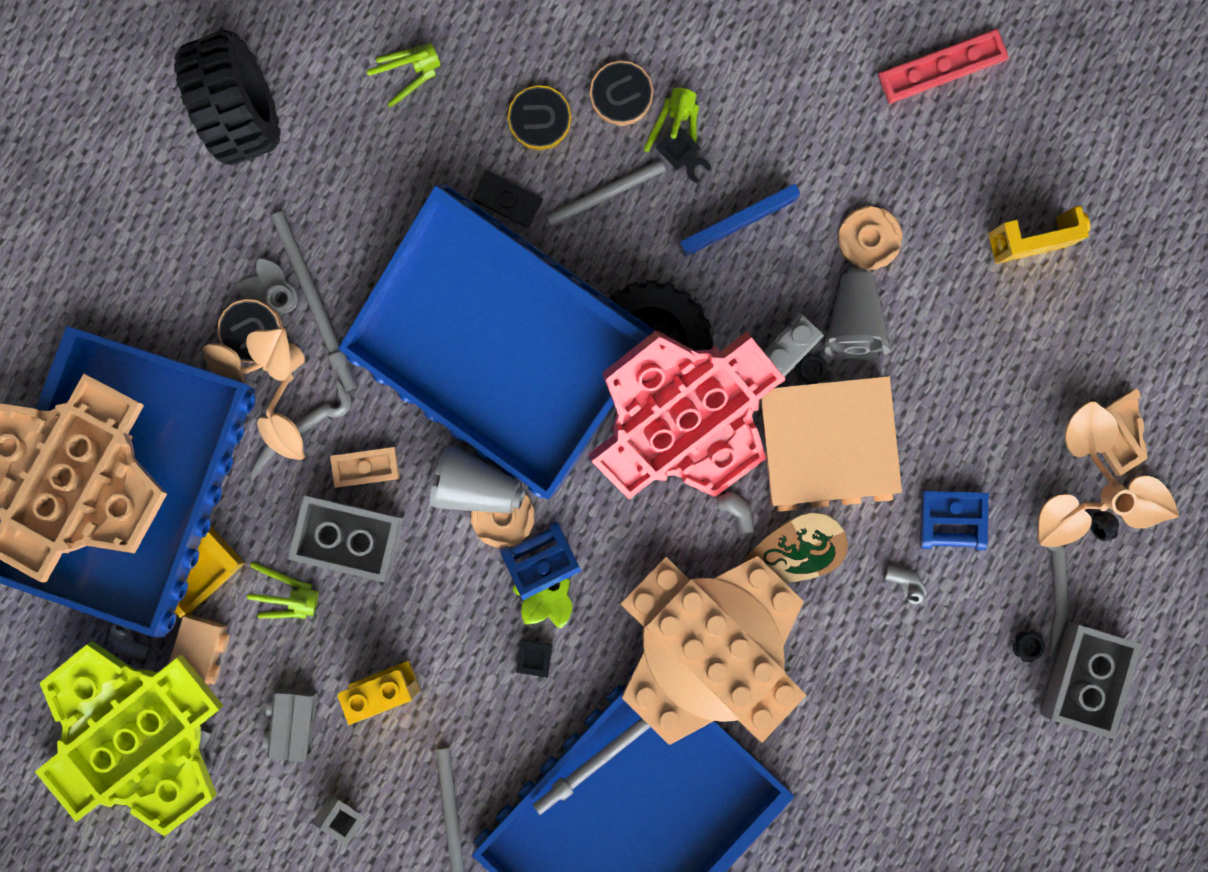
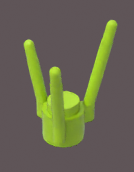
[366,42,441,107]
[644,88,699,171]
[246,562,319,619]

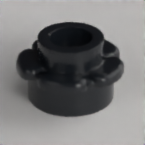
[796,354,828,385]
[1090,511,1119,541]
[1012,631,1045,662]

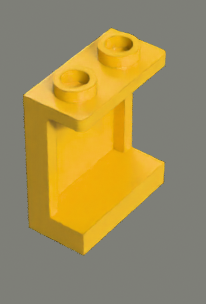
[988,205,1090,264]
[174,525,245,618]
[337,660,421,726]

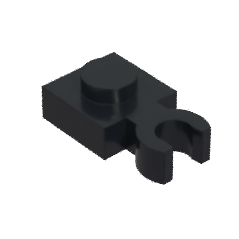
[656,126,712,184]

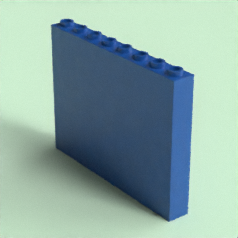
[338,184,655,500]
[0,326,256,637]
[472,664,795,872]

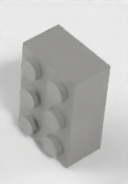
[288,495,405,582]
[1040,622,1142,739]

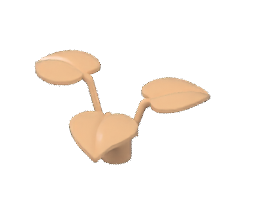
[202,327,306,460]
[1037,401,1179,547]

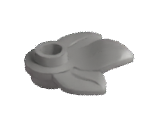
[236,259,298,314]

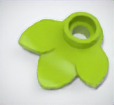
[512,578,573,628]

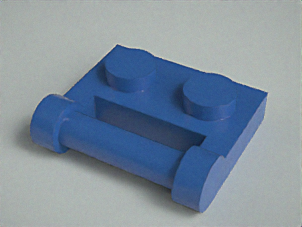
[920,491,989,551]
[499,521,581,600]

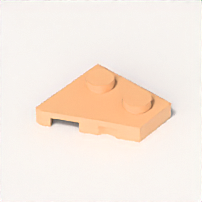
[1102,388,1148,476]

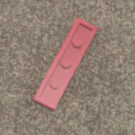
[878,28,1009,104]

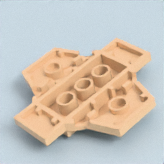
[0,374,167,582]
[620,556,806,745]

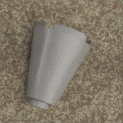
[824,268,890,360]
[430,445,525,513]

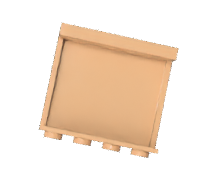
[759,376,902,512]

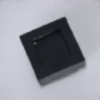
[516,639,553,678]

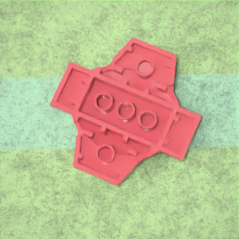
[588,330,786,499]

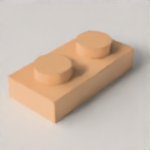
[330,447,400,488]

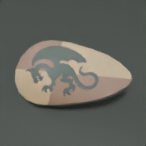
[744,511,849,583]

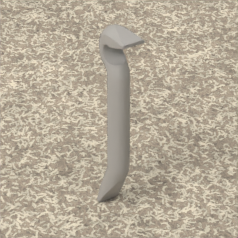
[250,381,351,478]
[1047,545,1069,650]

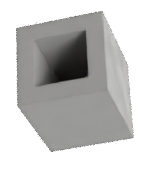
[312,795,365,846]

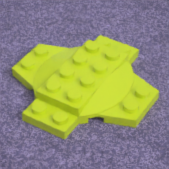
[35,641,224,837]

